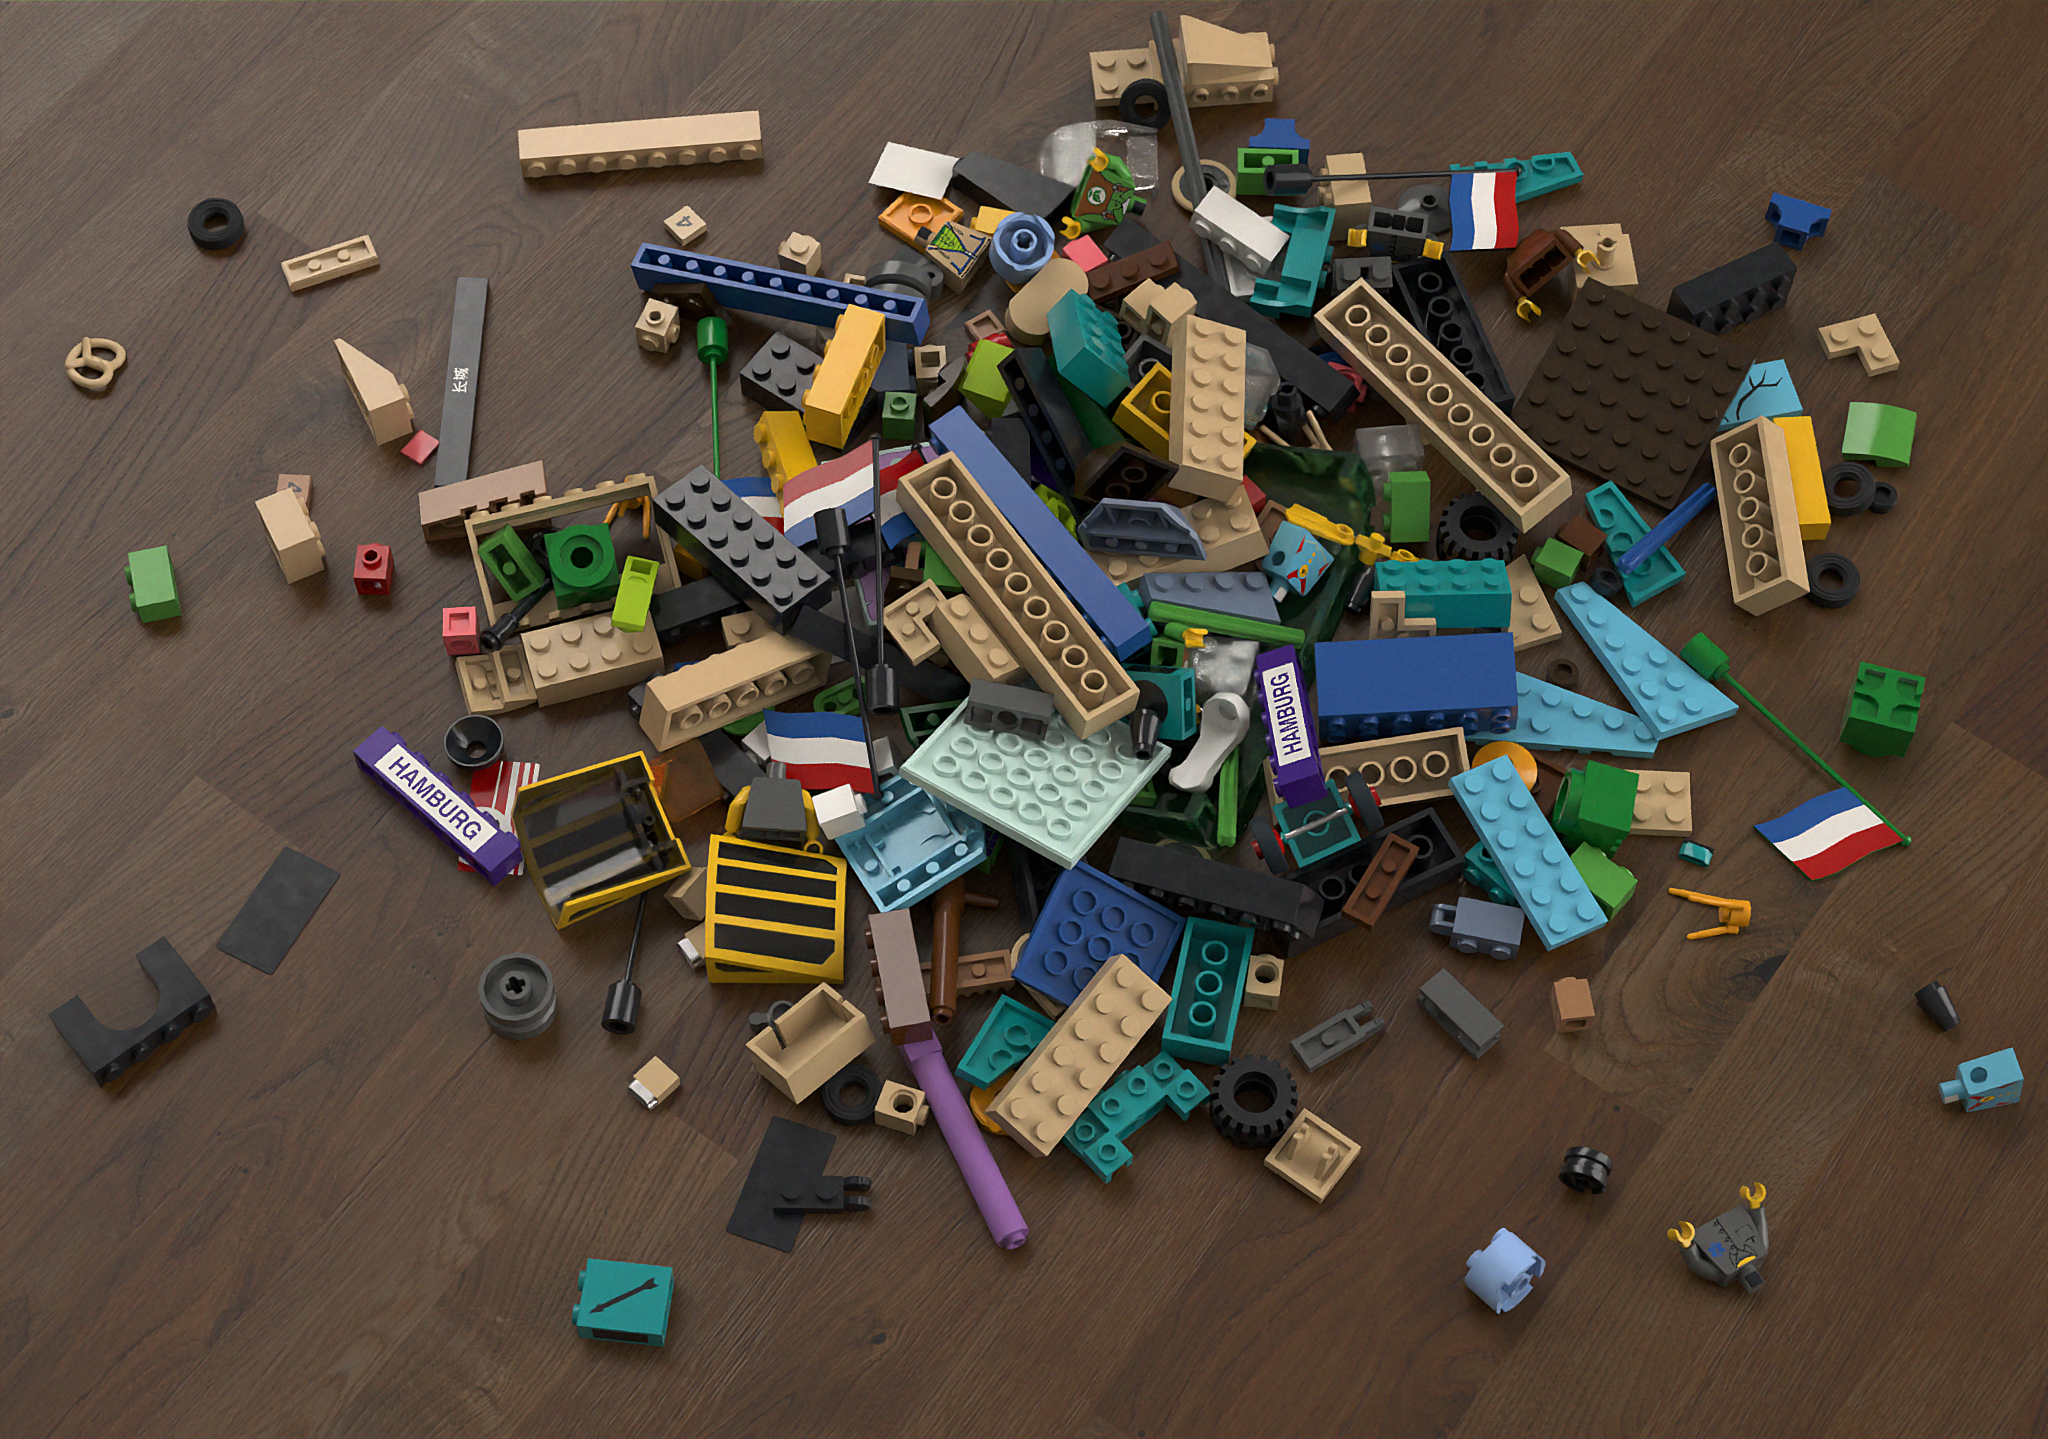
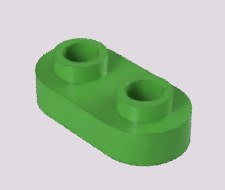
[813,676,866,716]

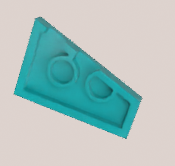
[955,994,1056,1090]

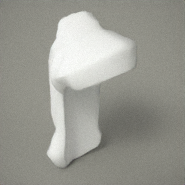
[1168,692,1250,794]

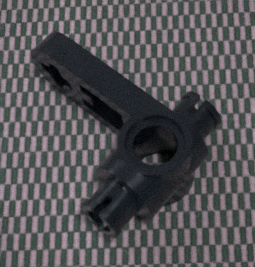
[1245,369,1307,445]

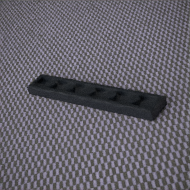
[788,603,971,703]

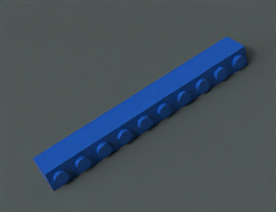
[630,242,931,346]
[928,405,1152,662]

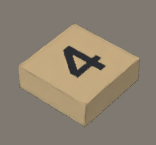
[664,205,707,246]

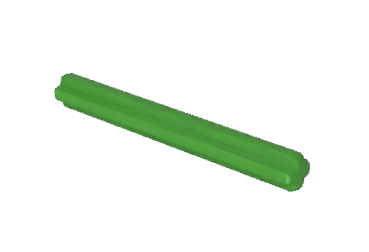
[1148,601,1305,649]
[1217,745,1239,847]

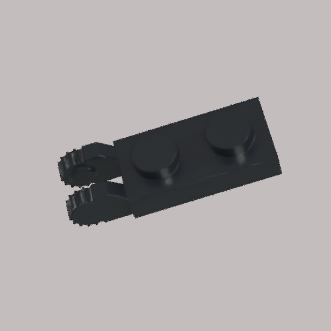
[773,1175,871,1214]

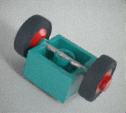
[1249,771,1384,875]

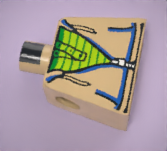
[914,221,992,295]

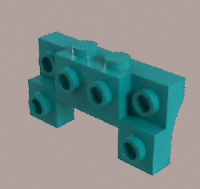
[1249,204,1336,319]
[1060,1050,1211,1184]

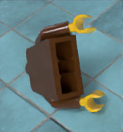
[1502,228,1600,323]

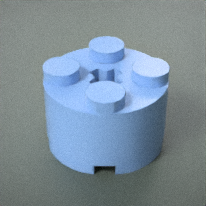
[989,212,1055,285]
[1464,1228,1545,1314]

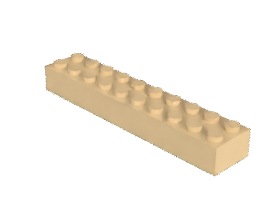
[1314,278,1572,534]
[895,451,1140,741]

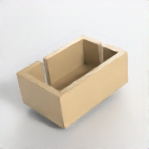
[745,982,875,1105]

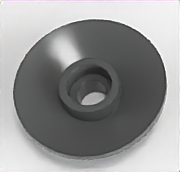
[1397,184,1451,235]

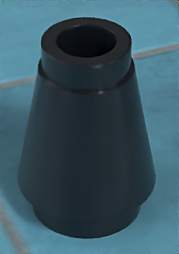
[1343,568,1375,617]
[1129,709,1162,760]
[1914,980,1962,1033]

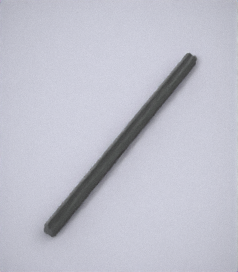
[1150,10,1231,293]

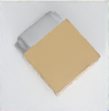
[676,921,729,970]
[627,1056,680,1111]

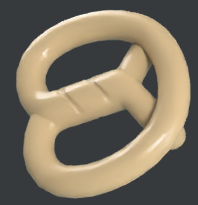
[64,337,126,389]

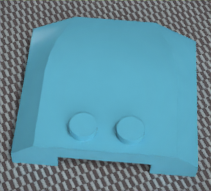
[834,774,987,913]

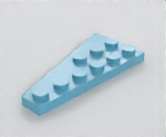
[1554,581,1739,741]
[1464,671,1659,759]

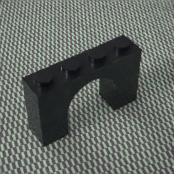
[48,936,215,1087]

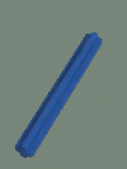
[1616,483,1718,575]

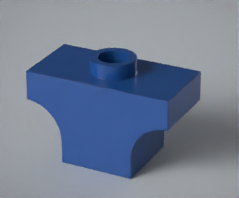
[1248,118,1310,166]
[1765,192,1832,251]

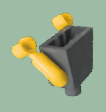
[721,762,823,854]

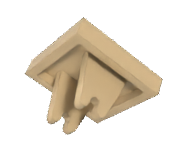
[1264,1108,1361,1204]

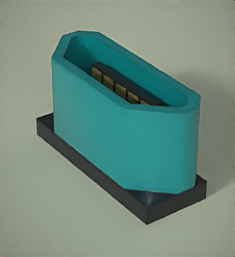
[1678,838,1715,867]

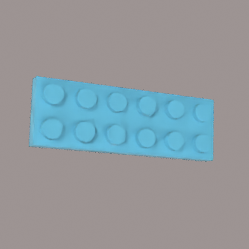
[1448,754,1608,951]

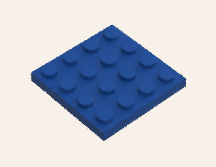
[1010,860,1187,1008]

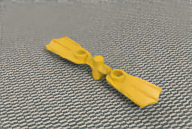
[1284,503,1424,565]

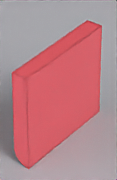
[400,430,439,466]

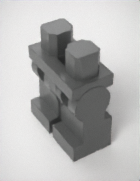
[1326,256,1393,300]

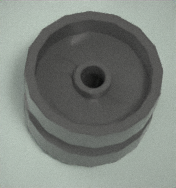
[863,260,932,310]
[478,952,558,1040]

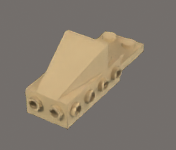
[1089,15,1279,110]

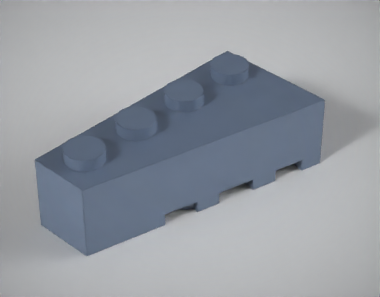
[1137,572,1281,646]

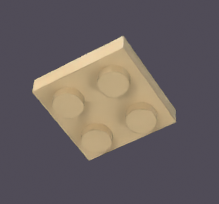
[1626,770,1692,837]

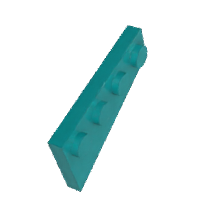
[1448,152,1583,203]
[1584,480,1686,608]

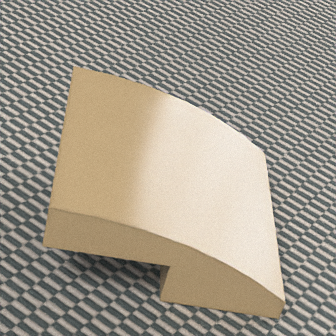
[455,644,537,716]

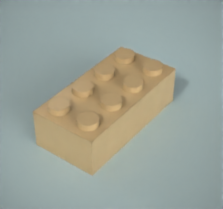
[521,610,666,708]

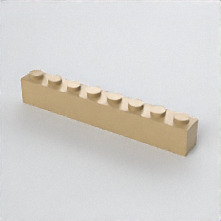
[518,111,763,177]

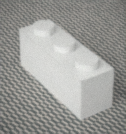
[1188,186,1290,276]

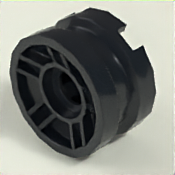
[1559,1146,1613,1194]

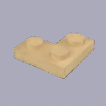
[1816,314,1900,377]
[876,579,947,666]
[1369,591,1437,640]

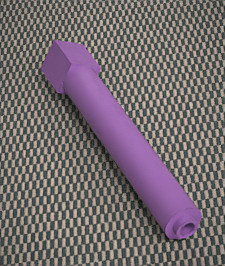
[897,1028,1029,1250]

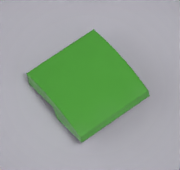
[1842,402,1917,467]

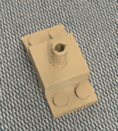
[1560,223,1638,305]

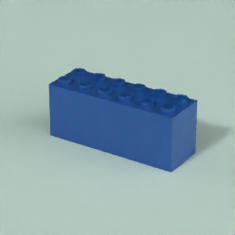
[1315,632,1518,743]

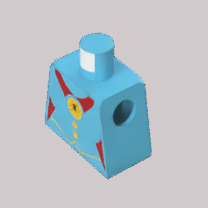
[1262,520,1334,604]
[1939,1048,2024,1112]

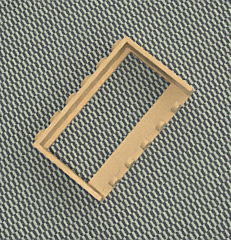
[464,473,682,632]

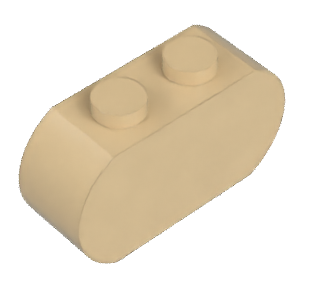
[1005,258,1088,346]

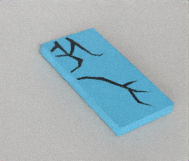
[1717,359,1803,432]

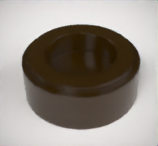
[1545,659,1579,691]

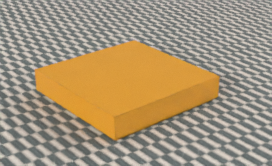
[878,191,963,254]

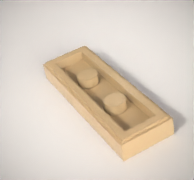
[281,235,379,292]

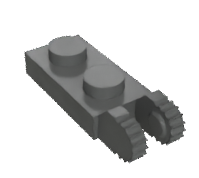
[1290,1000,1386,1074]

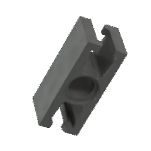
[963,678,1054,741]
[1416,968,1504,1060]

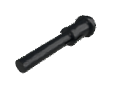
[480,578,553,652]

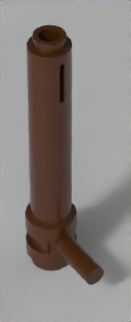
[929,875,999,1026]

